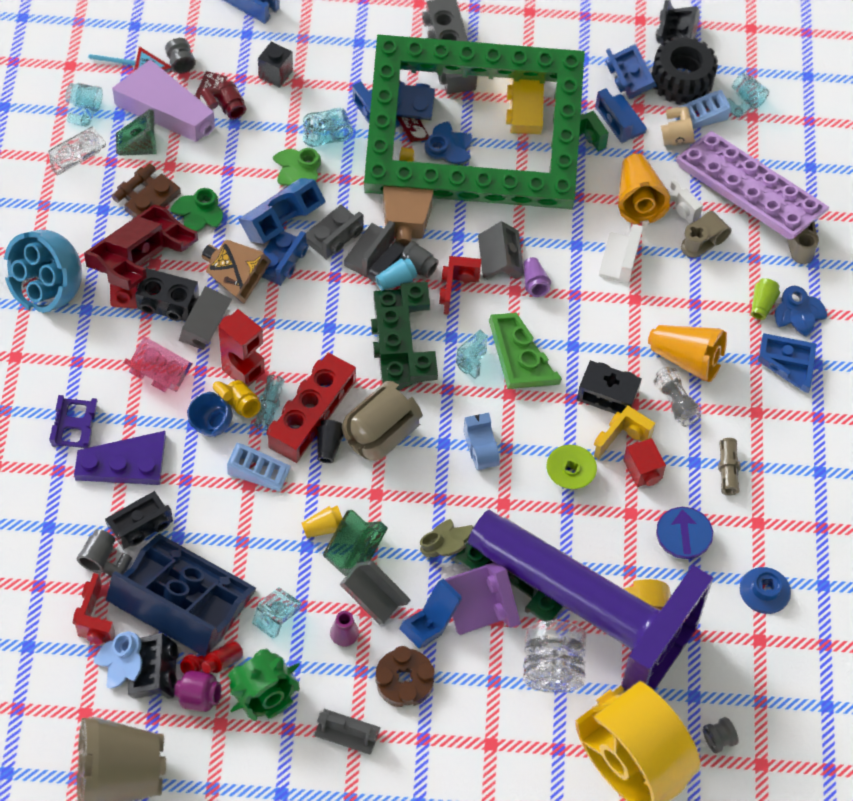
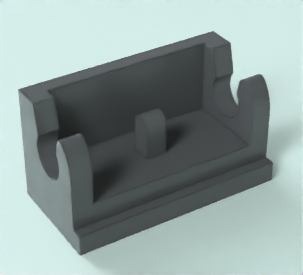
[178,286,232,350]

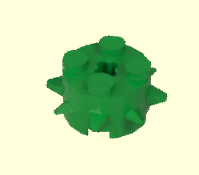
[228,649,300,721]

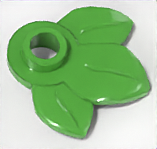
[272,148,321,186]

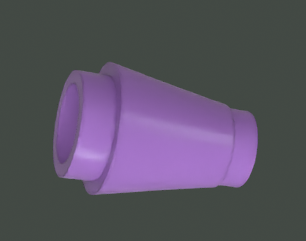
[523,257,551,297]

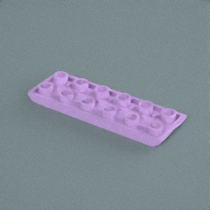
[676,131,829,239]

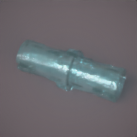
[254,375,285,431]

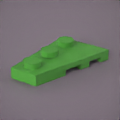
[488,312,562,389]

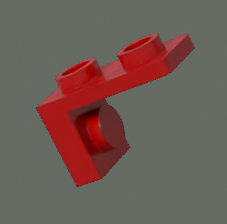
[439,256,481,315]

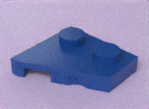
[758,333,817,393]

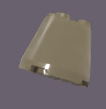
[77,717,166,801]

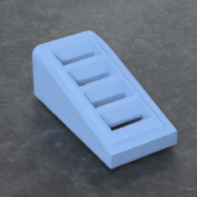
[675,90,731,129]
[227,442,291,492]

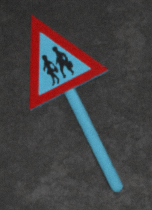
[88,46,171,71]

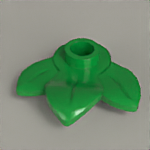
[170,188,223,232]

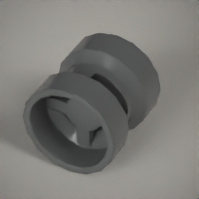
[165,38,196,74]

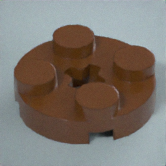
[375,646,435,707]

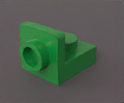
[579,110,609,151]

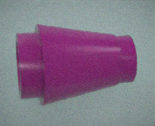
[330,611,359,647]

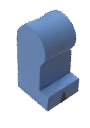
[463,412,500,470]

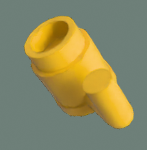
[212,380,261,418]

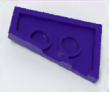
[74,430,166,485]

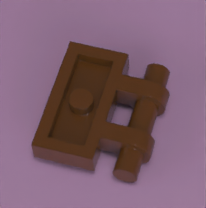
[111,163,181,218]

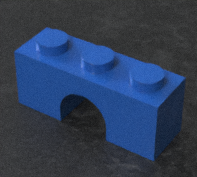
[238,178,326,244]

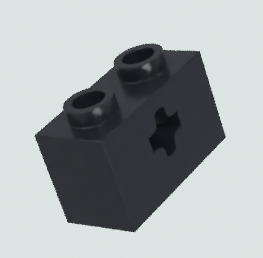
[577,360,642,414]

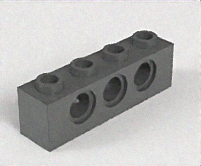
[422,0,477,94]

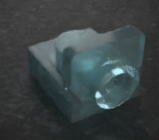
[456,330,488,379]
[252,587,302,639]

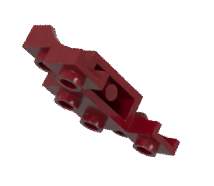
[84,204,198,290]

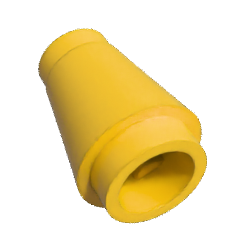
[301,505,346,538]

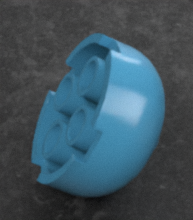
[4,229,82,313]

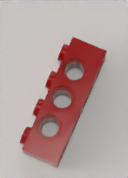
[266,352,356,463]

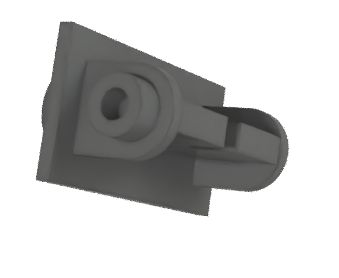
[314,708,381,755]

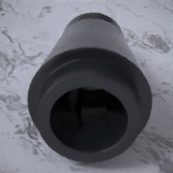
[317,420,344,463]

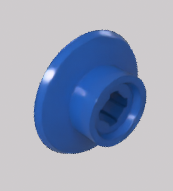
[739,567,791,614]

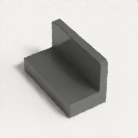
[344,221,395,278]
[478,221,524,280]
[339,560,411,625]

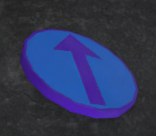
[656,506,713,559]

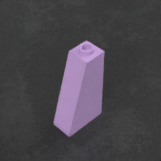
[112,59,215,142]

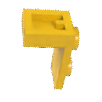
[593,405,655,460]

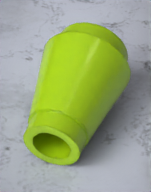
[750,278,780,320]

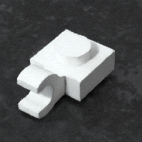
[669,180,703,224]

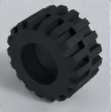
[651,36,718,105]

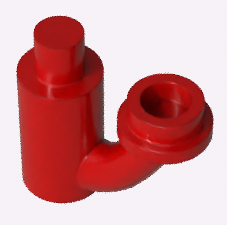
[180,641,243,674]

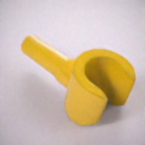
[399,147,414,162]

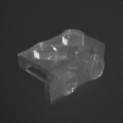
[48,126,106,176]

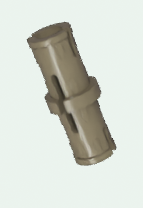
[718,438,741,495]

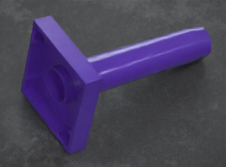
[468,510,714,693]

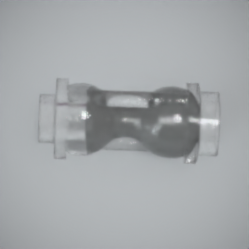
[653,367,701,427]

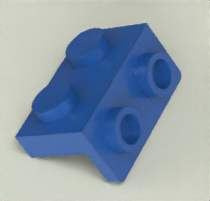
[605,43,657,100]
[396,81,435,121]

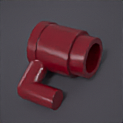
[201,81,247,119]

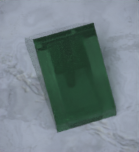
[116,109,157,156]

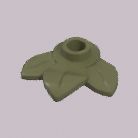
[420,519,474,557]

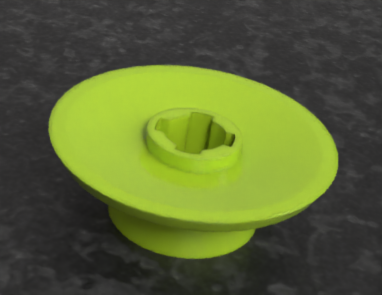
[546,445,597,489]

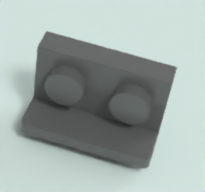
[306,205,364,259]

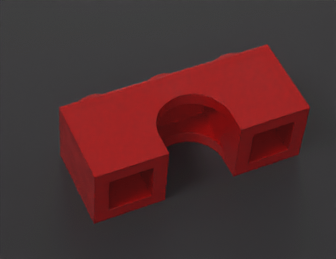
[218,309,265,387]

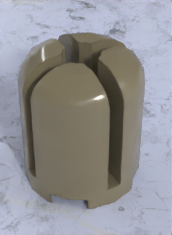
[342,381,423,461]

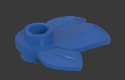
[424,121,473,164]
[774,285,827,337]

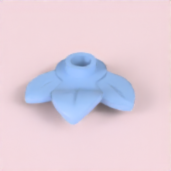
[93,631,142,689]

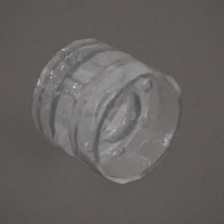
[523,621,587,693]

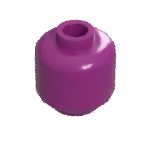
[174,671,222,712]

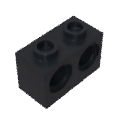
[135,268,199,321]

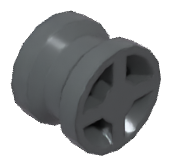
[703,717,739,754]

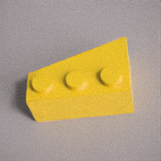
[506,79,544,135]

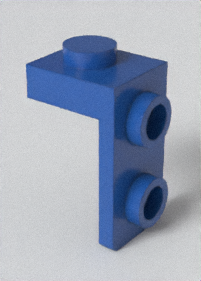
[399,579,462,649]

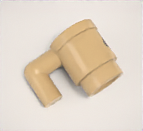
[661,106,695,146]

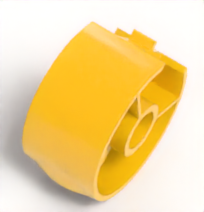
[575,681,700,801]

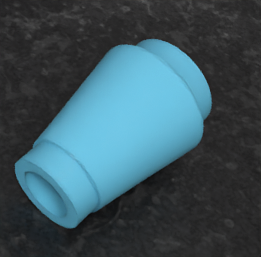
[375,258,417,291]

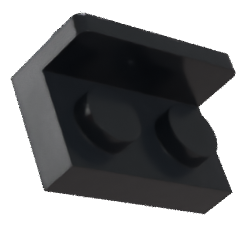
[128,633,179,699]

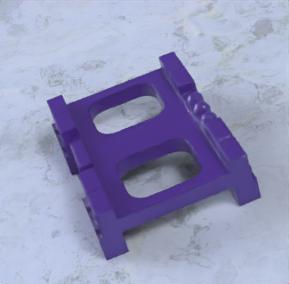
[49,395,98,449]

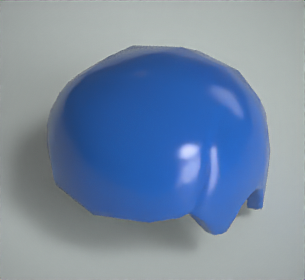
[187,391,233,437]

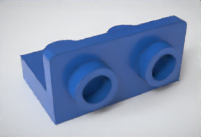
[262,231,309,286]

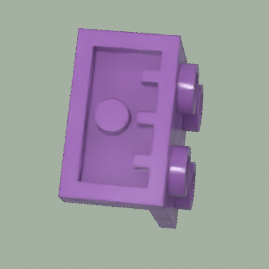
[445,562,521,635]

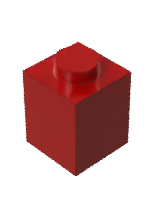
[623,438,666,488]

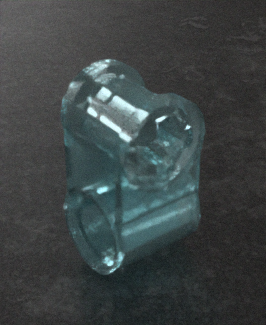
[302,107,354,147]

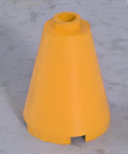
[618,154,670,224]
[648,325,727,382]

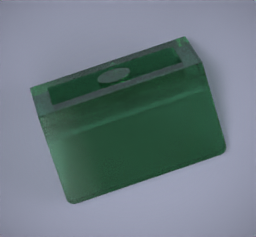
[323,510,388,576]

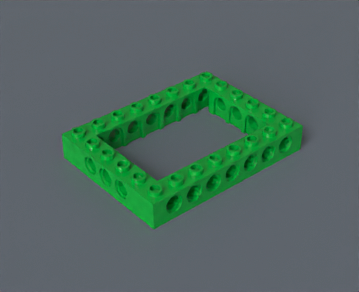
[364,34,585,210]

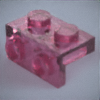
[123,336,193,393]

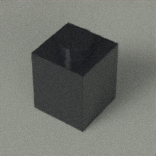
[258,41,293,88]

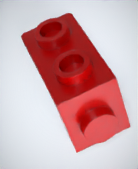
[72,573,115,645]

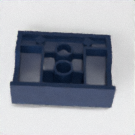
[106,534,256,657]

